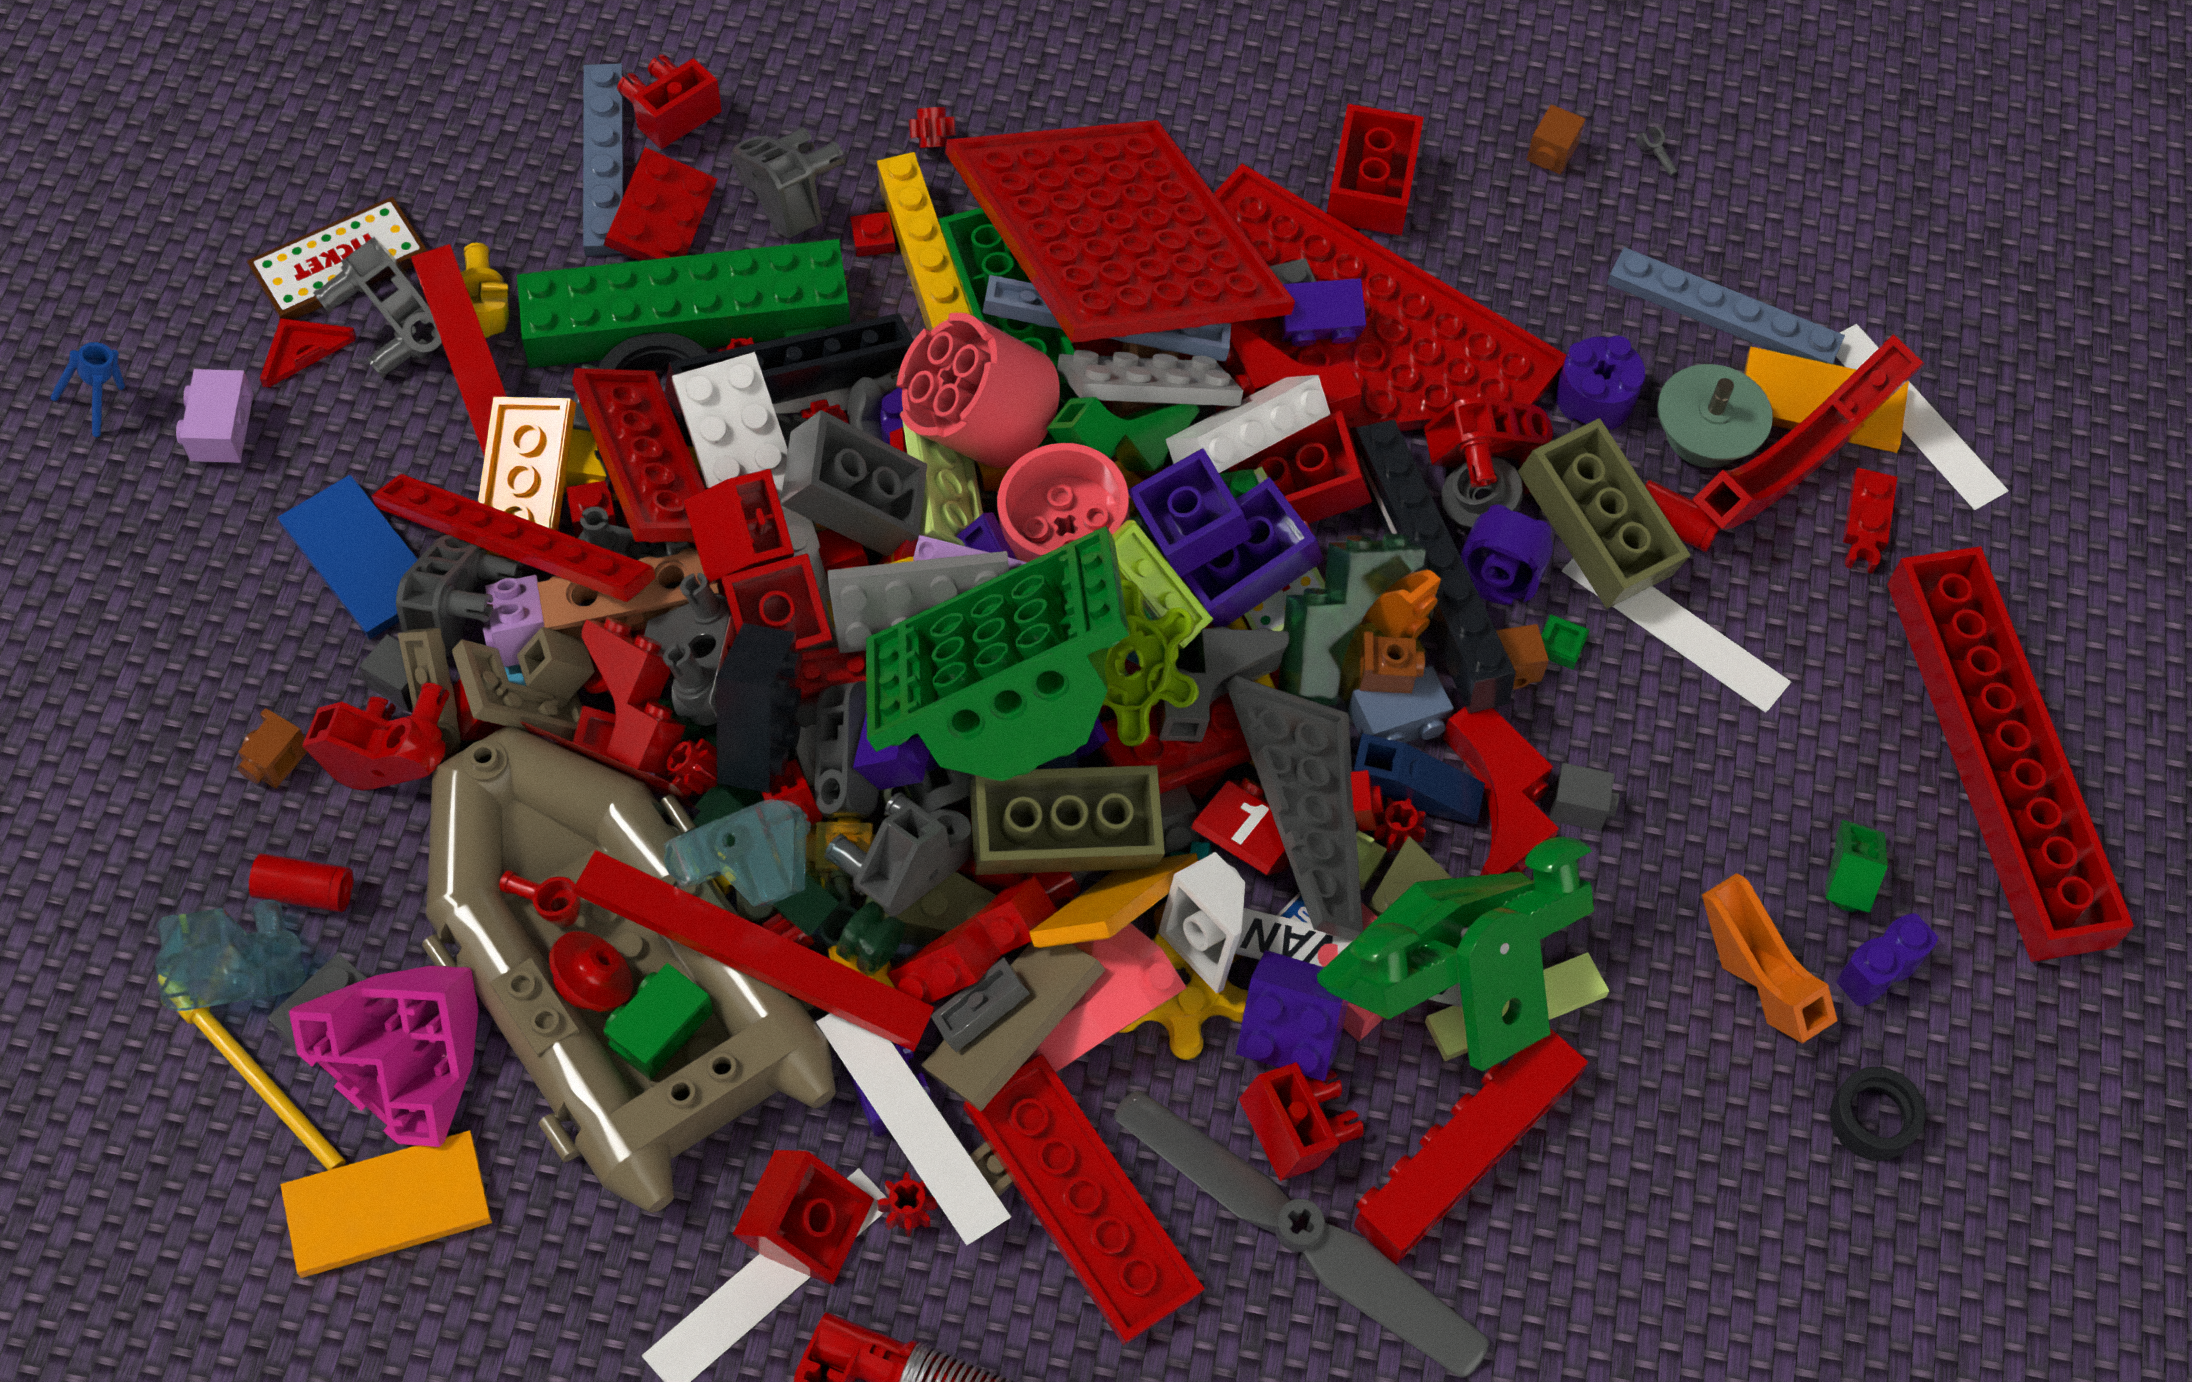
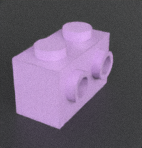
[176,369,254,463]
[483,575,545,667]

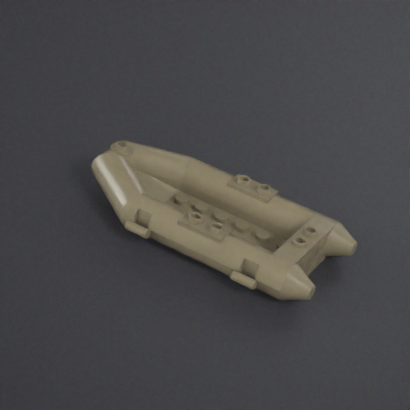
[422,726,836,1213]

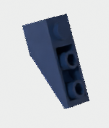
[1353,733,1485,825]

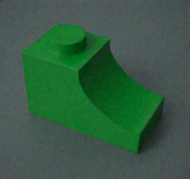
[1825,819,1888,913]

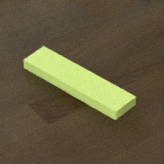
[1425,952,1609,1061]

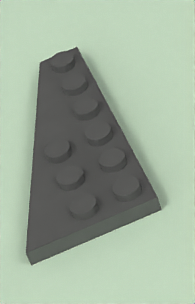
[1226,675,1363,941]

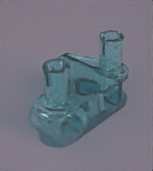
[663,799,811,906]
[154,900,306,1011]

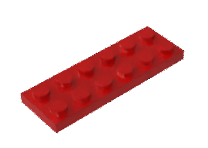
[572,368,706,543]
[963,1054,1205,1346]

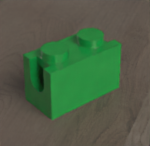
[603,962,713,1081]

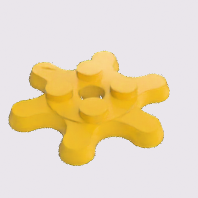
[1119,902,1248,1060]

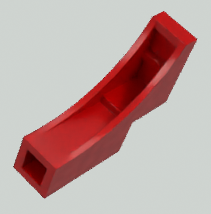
[1442,707,1559,875]

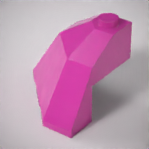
[289,966,479,1147]

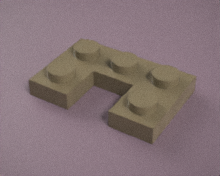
[452,639,582,742]

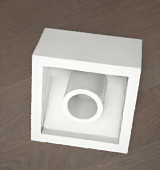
[1158,852,1245,994]

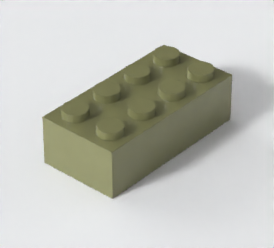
[1518,418,1691,609]
[969,765,1165,875]

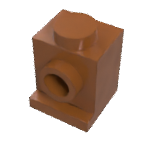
[1359,632,1425,694]
[237,708,307,789]

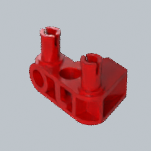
[1424,397,1553,494]
[302,683,450,791]

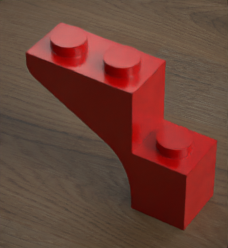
[1221,323,1362,420]
[582,617,686,775]
[886,875,1058,1004]

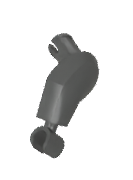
[847,368,900,441]

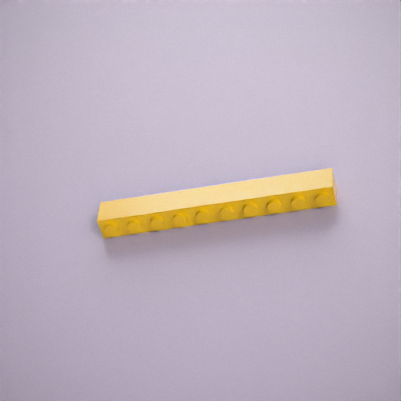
[877,152,1011,504]

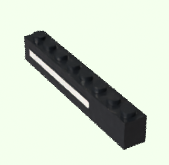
[1354,419,1516,713]

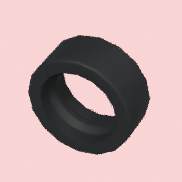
[1829,1067,1926,1161]

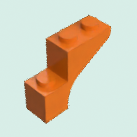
[1324,554,1441,639]
[1702,873,1838,1043]

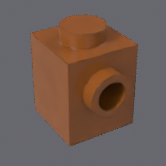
[1496,624,1549,689]

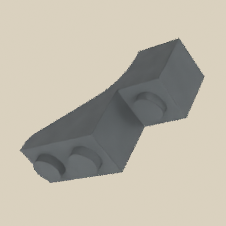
[1156,627,1289,742]

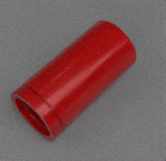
[1645,480,1720,553]
[249,853,354,913]

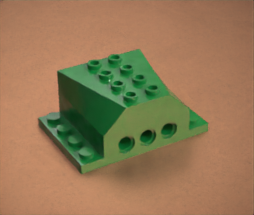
[866,525,1130,782]

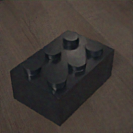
[716,623,802,793]

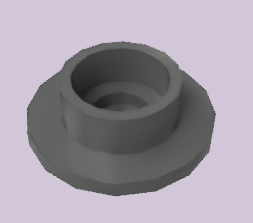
[1442,457,1523,530]

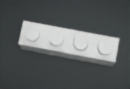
[1165,375,1331,473]

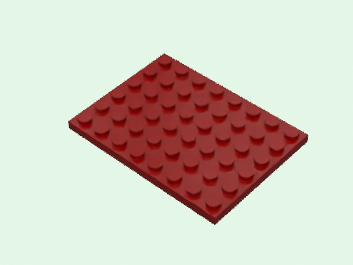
[945,120,1295,343]

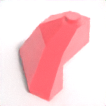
[1024,923,1187,1072]

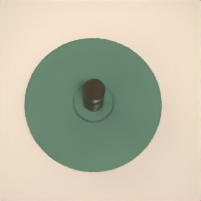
[1657,364,1773,468]

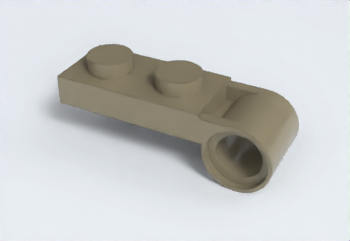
[397,628,461,761]

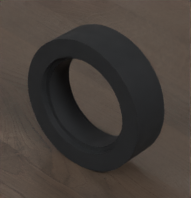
[598,332,708,446]

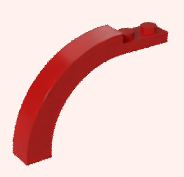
[1692,334,1924,529]

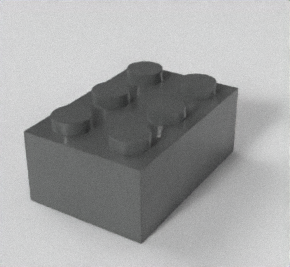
[780,410,927,557]

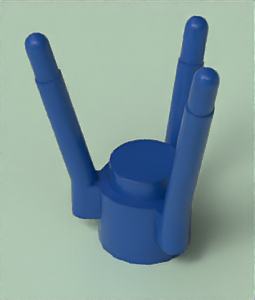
[50,342,125,437]

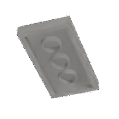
[1057,350,1243,406]
[828,551,1009,653]

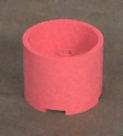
[896,312,1060,468]
[997,443,1130,562]

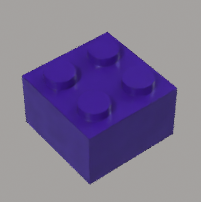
[1128,448,1252,577]
[1236,950,1349,1081]

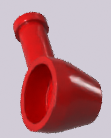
[499,870,581,928]

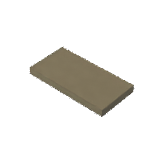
[921,942,1106,1112]

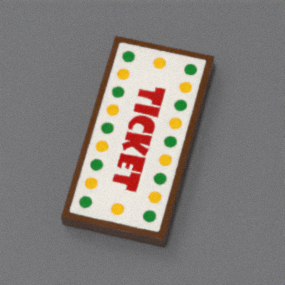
[247,196,427,320]

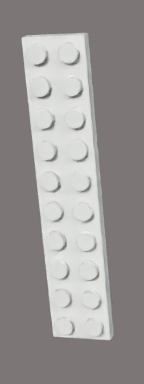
[672,352,838,786]

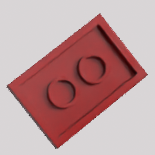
[603,147,718,261]

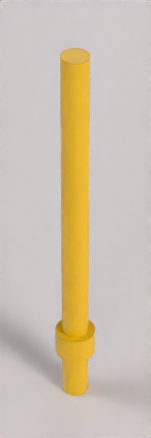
[157,970,346,1170]

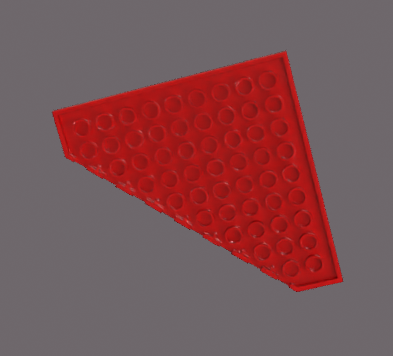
[1072,163,1566,462]

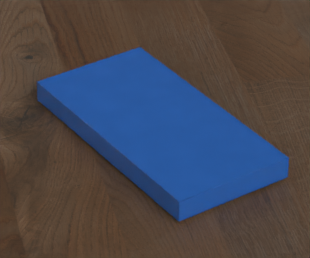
[277,475,418,640]

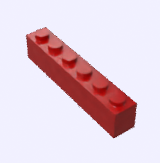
[1354,1028,1588,1265]

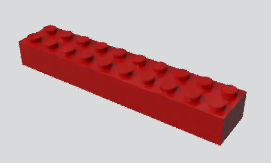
[1887,546,2134,962]

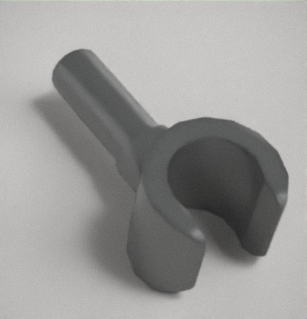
[1636,126,1678,176]

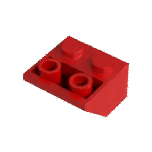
[684,469,794,585]

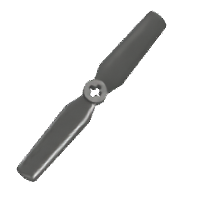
[1114,1091,1489,1378]

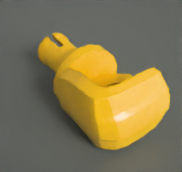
[461,242,509,338]

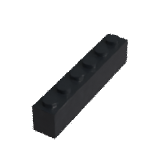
[665,313,914,425]

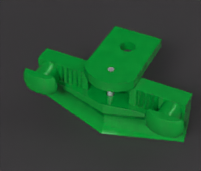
[1317,836,1594,1071]

